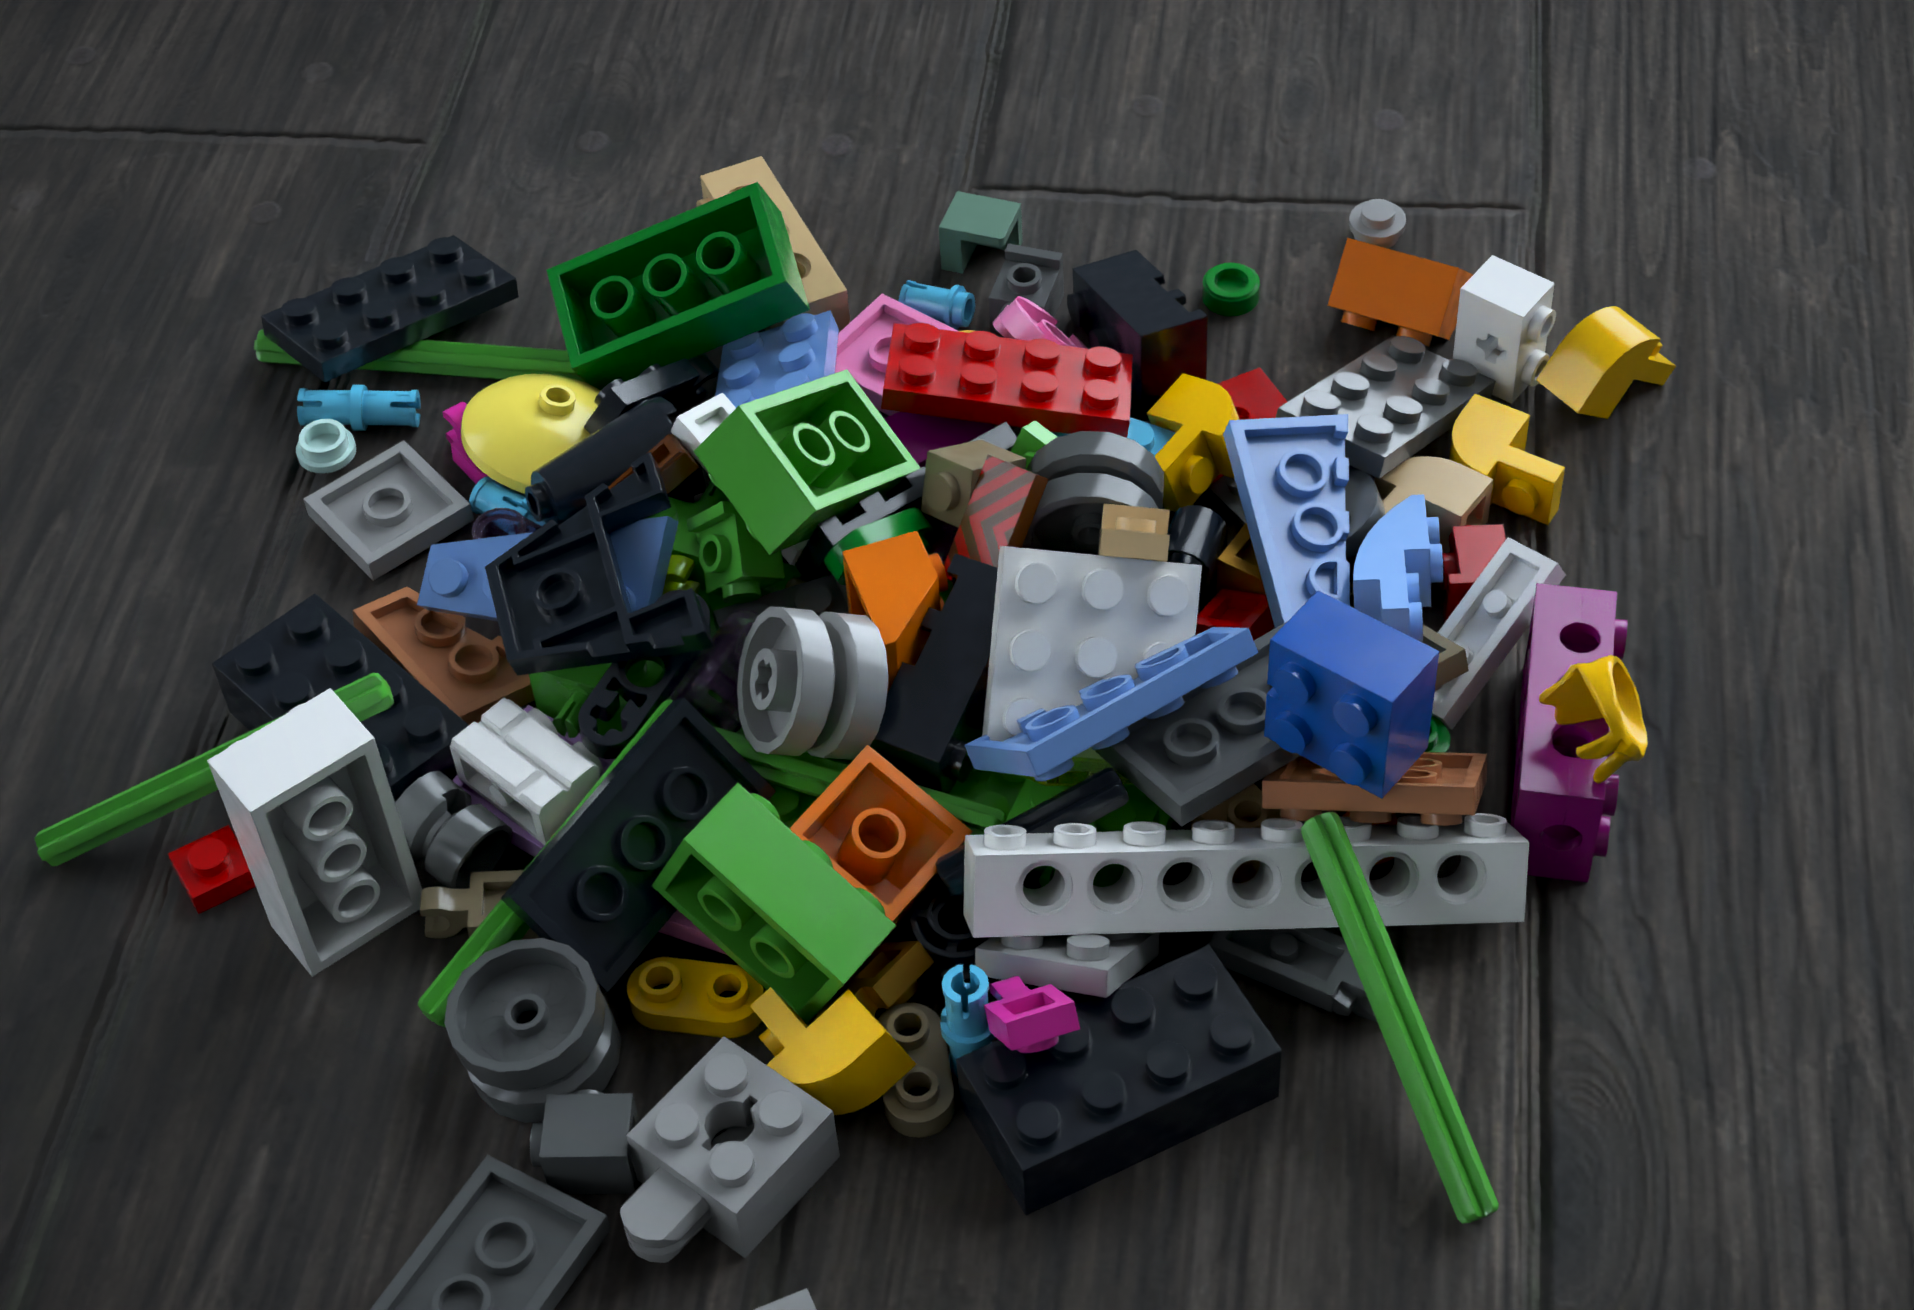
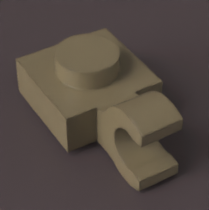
[420,870,539,940]

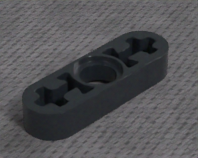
[578,590,711,759]

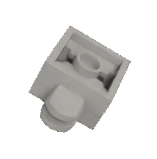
[620,1036,840,1263]

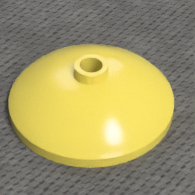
[461,374,601,494]

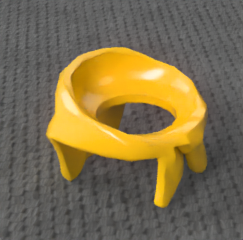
[1539,655,1648,784]

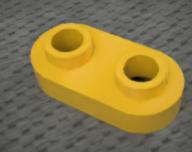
[627,957,764,1038]

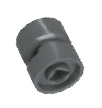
[395,771,513,889]

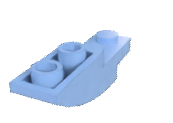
[1353,494,1443,642]

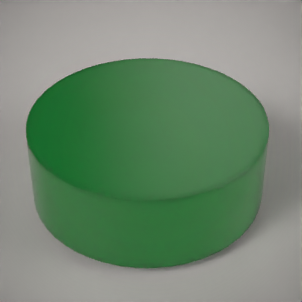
[1202,262,1260,316]

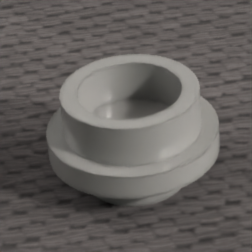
[1349,199,1406,248]

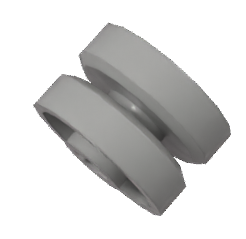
[737,606,889,760]

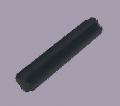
[935,768,1129,894]

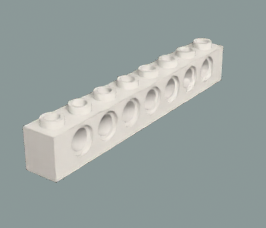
[963,813,1529,938]

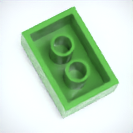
[693,369,920,555]
[652,783,896,1024]

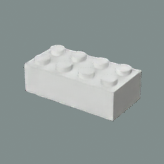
[207,688,422,977]

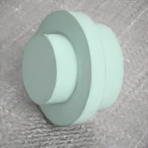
[296,419,356,473]

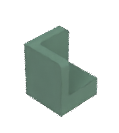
[939,191,1023,274]

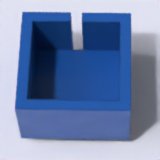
[1264,590,1440,799]

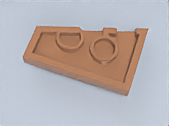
[353,587,535,725]

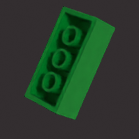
[546,182,810,390]

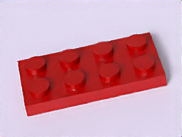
[881,323,1133,438]

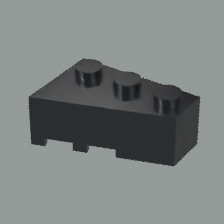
[1067,250,1208,421]
[870,553,998,794]

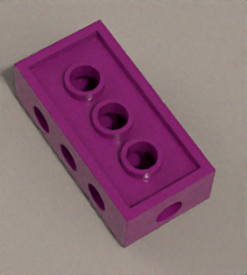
[1510,583,1628,882]

